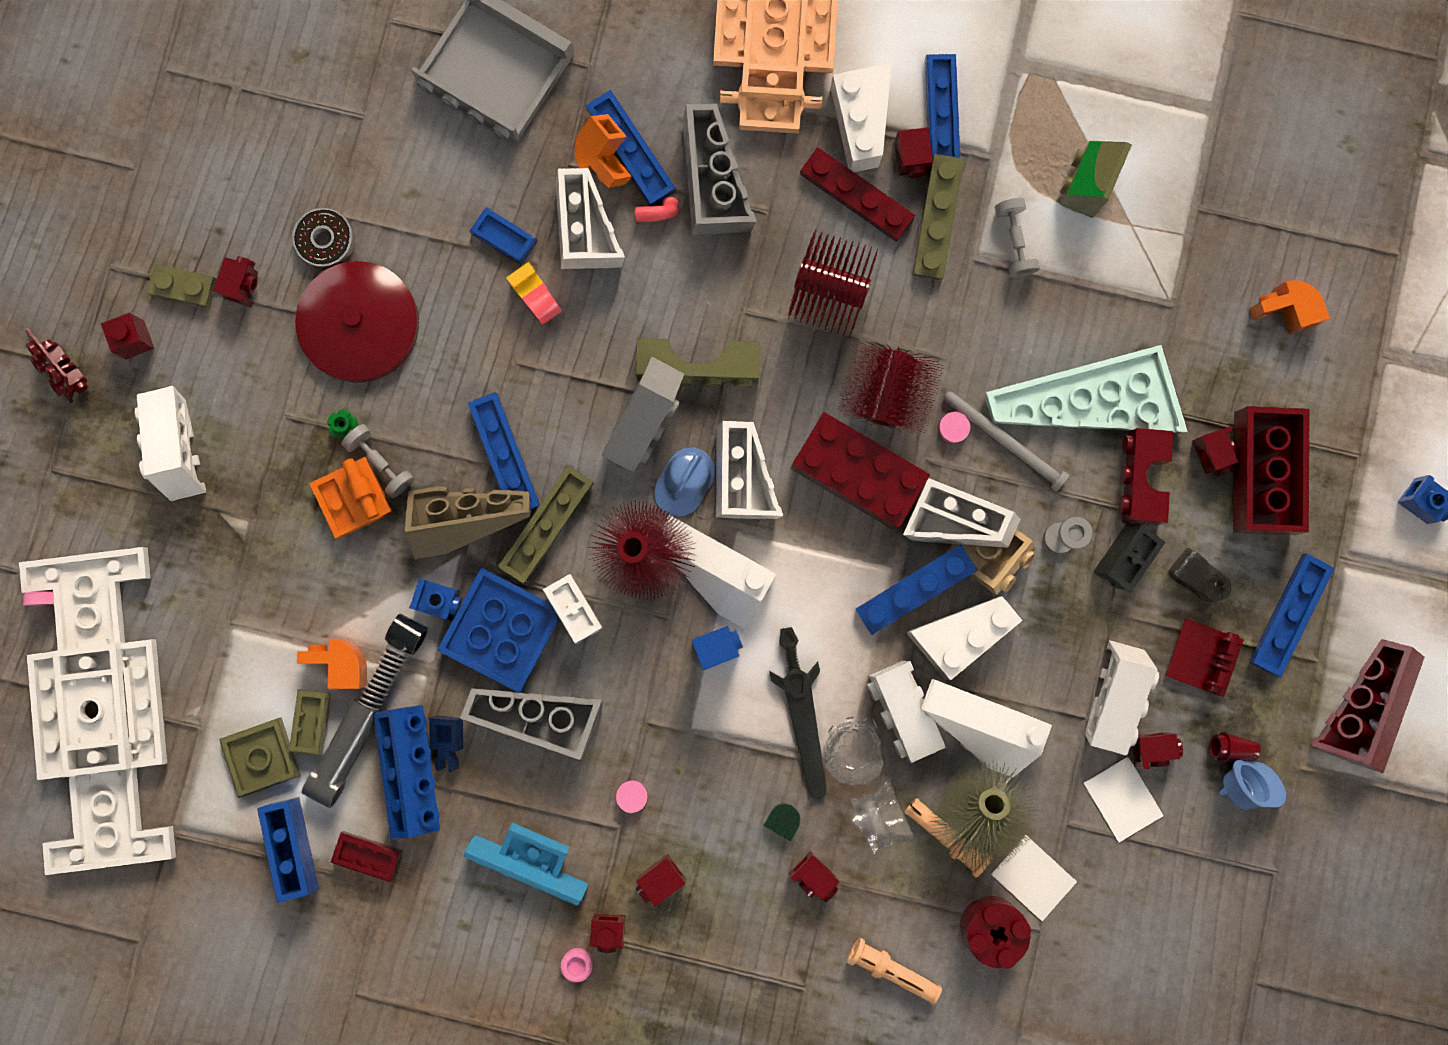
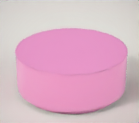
[938,412,970,444]
[23,592,54,606]
[616,780,648,813]
[561,948,593,982]

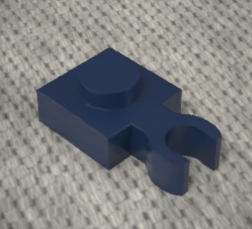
[429,716,463,772]

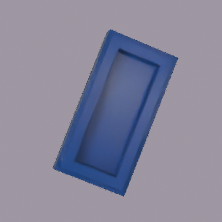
[469,207,537,266]

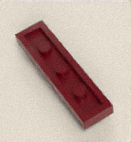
[800,147,915,242]

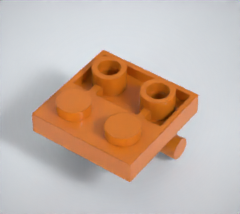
[309,457,394,539]

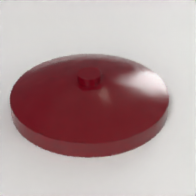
[295,261,419,383]

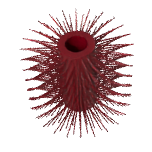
[788,229,878,338]
[837,342,944,434]
[588,500,696,601]

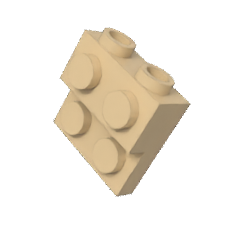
[946,529,1036,595]

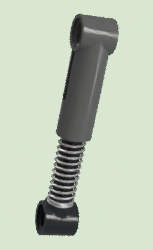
[301,613,428,808]

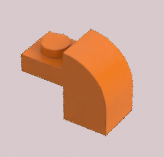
[575,114,632,188]
[1250,280,1330,334]
[297,638,367,689]

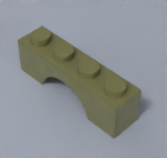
[636,338,760,388]

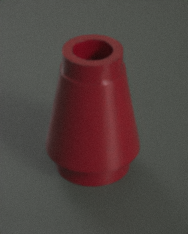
[1209,732,1261,763]

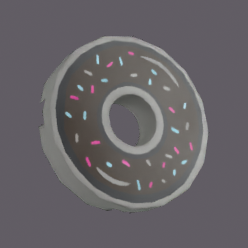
[292,208,355,269]

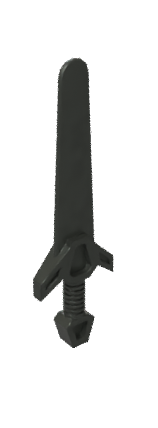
[769,627,827,799]

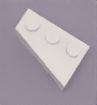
[830,62,892,172]
[556,168,625,269]
[135,386,206,501]
[716,421,783,519]
[903,478,1021,548]
[906,596,1022,680]
[1085,640,1159,756]
[867,661,946,763]

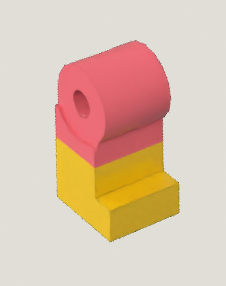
[506,262,562,326]

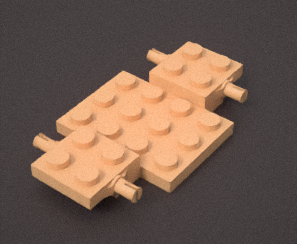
[713,0,838,134]

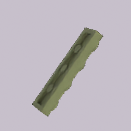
[912,154,964,280]
[498,465,594,584]

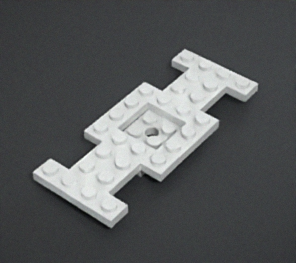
[19,547,176,875]

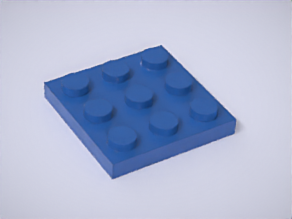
[437,568,560,693]

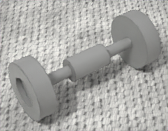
[994,198,1040,278]
[341,424,415,498]
[1043,517,1092,554]

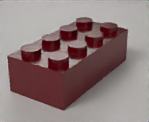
[1233,406,1310,535]
[790,412,930,531]

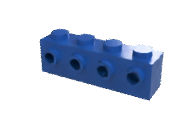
[373,705,440,839]

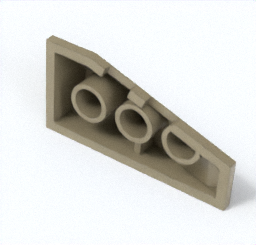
[405,486,530,559]

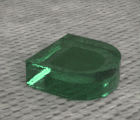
[763,803,800,841]

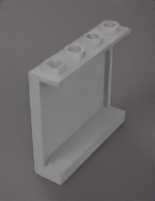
[411,0,574,142]

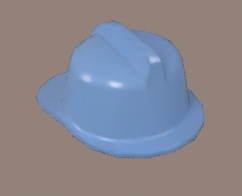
[654,447,715,517]
[1219,760,1286,810]

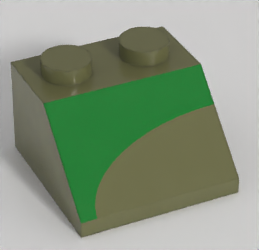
[1059,141,1132,218]

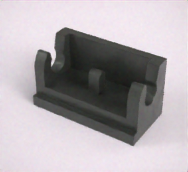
[1093,523,1166,593]

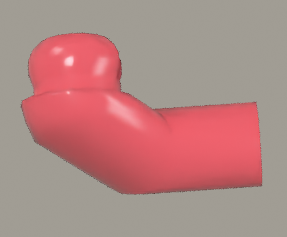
[635,197,680,222]

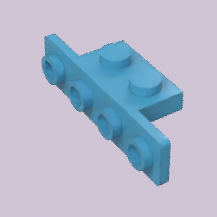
[463,823,588,906]

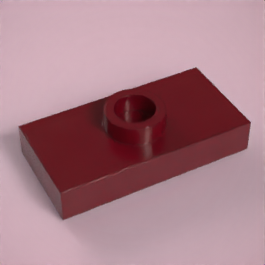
[330,831,402,882]

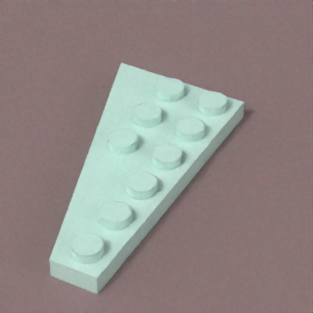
[984,345,1188,434]

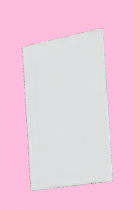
[1084,757,1163,842]
[991,835,1077,921]

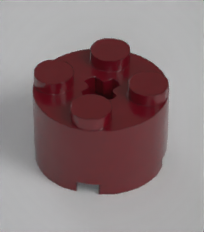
[960,896,1031,969]

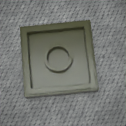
[219,717,301,798]

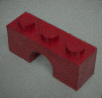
[1119,428,1173,525]

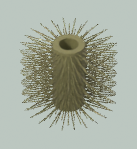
[930,759,1040,873]

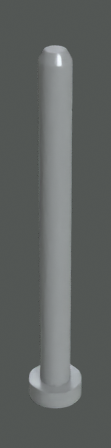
[944,392,1069,492]

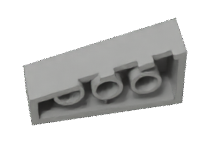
[682,104,757,235]
[460,688,603,762]

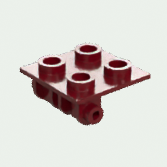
[26,329,88,403]
[1165,618,1244,698]

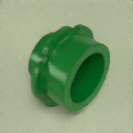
[327,409,358,439]

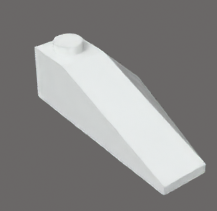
[662,515,776,629]
[921,679,1052,777]

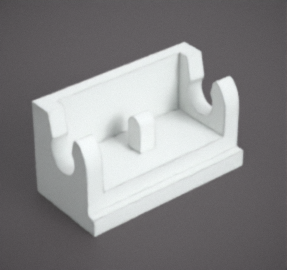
[543,574,602,644]

